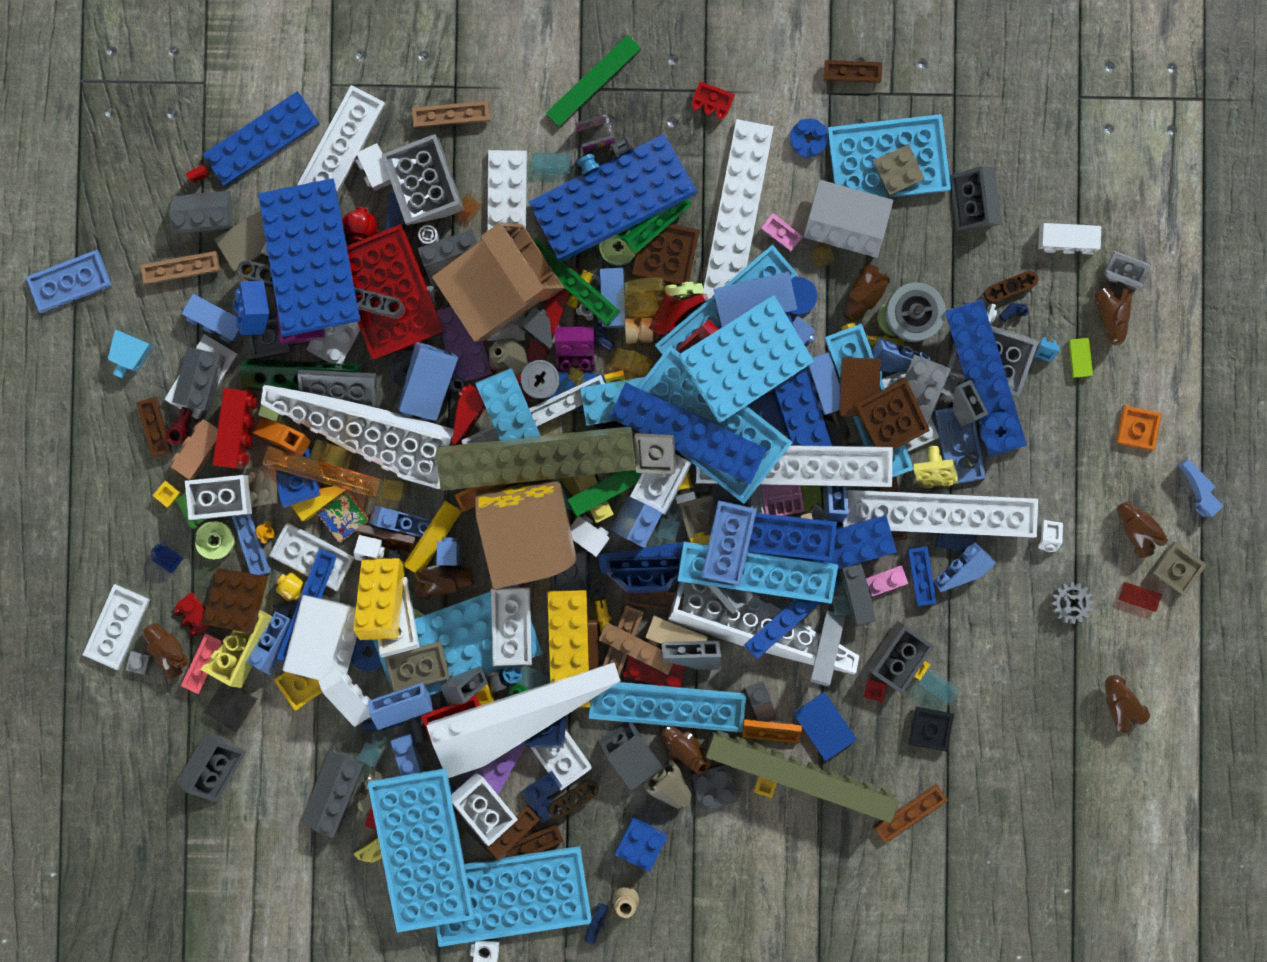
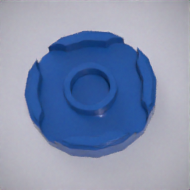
[789,277,818,315]

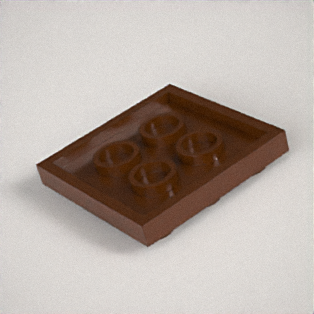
[632,224,700,285]
[854,378,930,450]
[202,568,268,634]

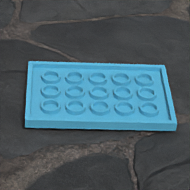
[827,114,951,198]
[678,295,814,423]

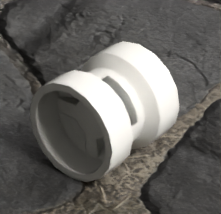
[418,225,439,246]

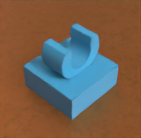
[1034,337,1060,362]

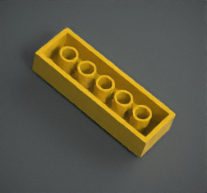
[548,590,590,707]

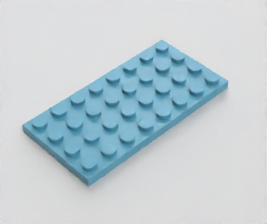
[637,346,793,504]
[373,584,543,695]
[368,768,474,933]
[436,846,592,947]

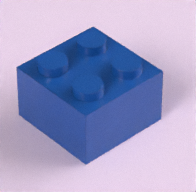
[233,281,269,335]
[615,816,667,872]

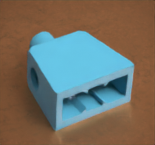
[108,329,154,379]

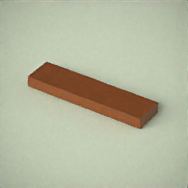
[873,784,948,844]

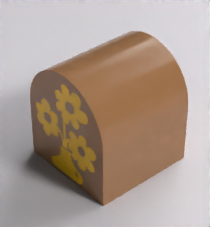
[475,479,577,590]

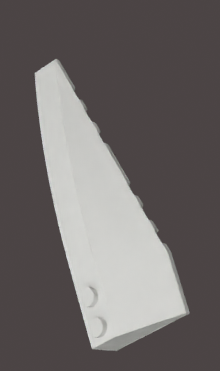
[261,385,454,489]
[668,581,859,674]
[427,662,620,778]

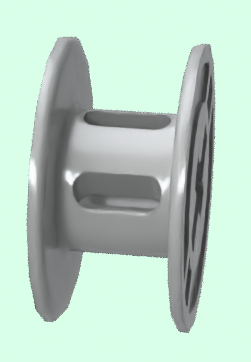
[521,360,559,399]

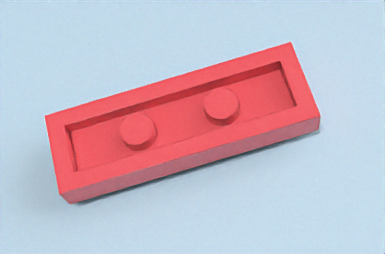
[181,633,224,694]

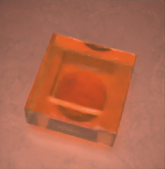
[460,193,483,220]

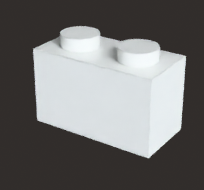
[356,143,392,191]
[570,515,610,557]

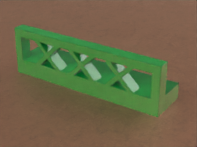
[617,199,692,254]

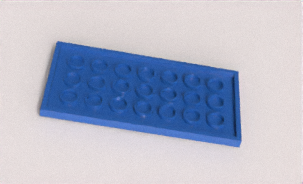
[528,134,698,263]
[258,178,360,337]

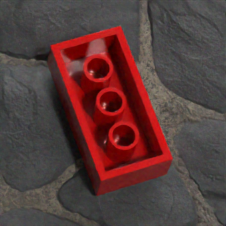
[213,388,257,470]

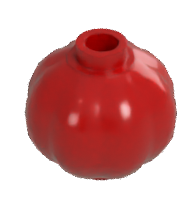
[342,207,377,243]

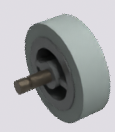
[885,282,946,342]

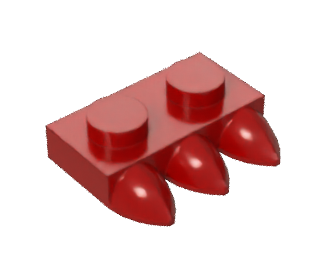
[692,81,735,120]
[173,592,211,637]

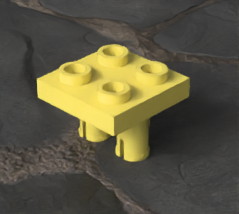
[914,446,958,488]

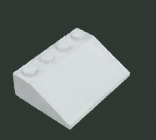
[282,595,357,680]

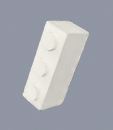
[1038,223,1101,255]
[319,668,370,727]

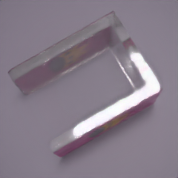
[575,114,615,153]

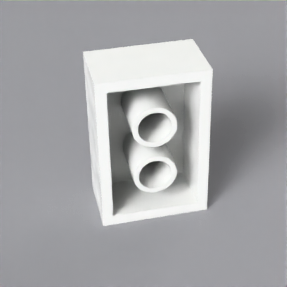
[185,475,252,520]
[451,773,518,846]

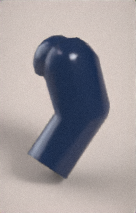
[999,303,1029,322]
[594,326,615,352]

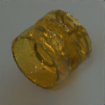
[624,277,668,318]

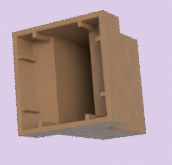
[432,222,564,342]

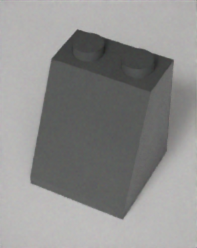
[598,722,663,790]

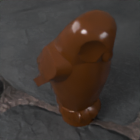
[842,264,890,321]
[1094,288,1132,346]
[1117,501,1168,558]
[415,565,474,600]
[142,623,189,680]
[1105,675,1150,733]
[659,726,711,775]

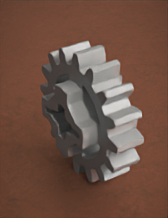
[1050,582,1094,624]

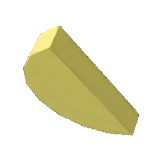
[354,838,382,863]

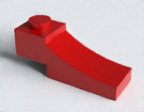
[652,293,708,337]

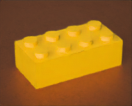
[353,558,405,640]

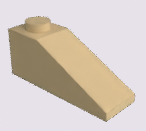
[645,615,708,646]

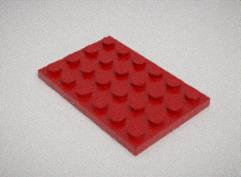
[347,224,445,361]

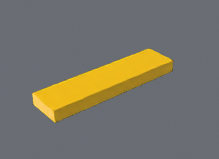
[404,501,462,573]

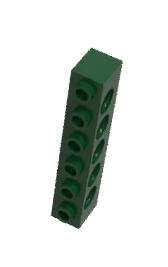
[240,359,359,390]

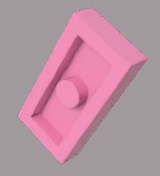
[761,213,803,253]
[866,565,908,597]

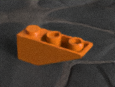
[252,417,311,458]

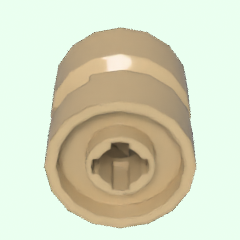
[625,318,653,344]

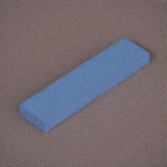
[232,514,271,575]

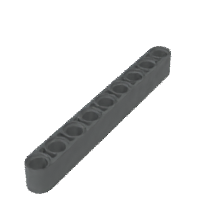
[237,260,405,319]

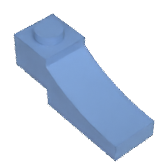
[1177,459,1223,517]

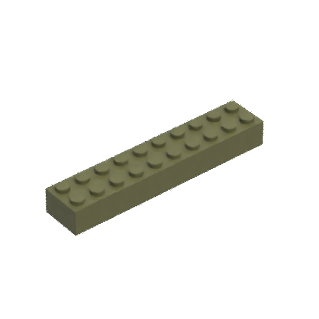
[436,427,636,491]
[704,730,899,823]

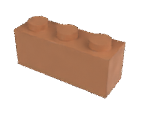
[171,419,218,480]

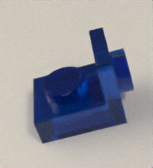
[151,541,184,574]

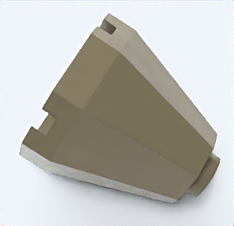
[489,338,528,377]
[643,759,692,809]

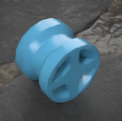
[576,153,600,176]
[503,665,523,683]

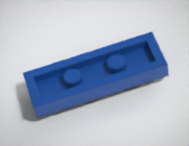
[907,546,937,606]

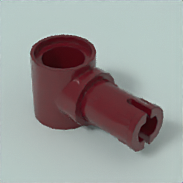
[165,407,194,445]

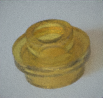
[568,367,585,385]

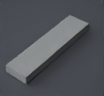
[810,610,845,687]

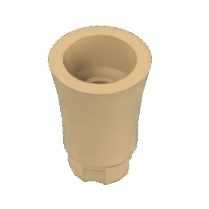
[612,887,639,918]

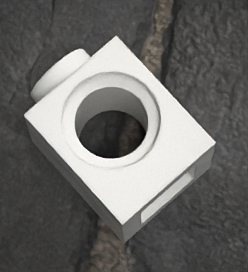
[354,535,385,561]
[470,940,500,962]

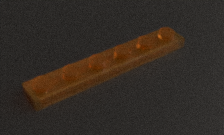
[262,446,381,498]

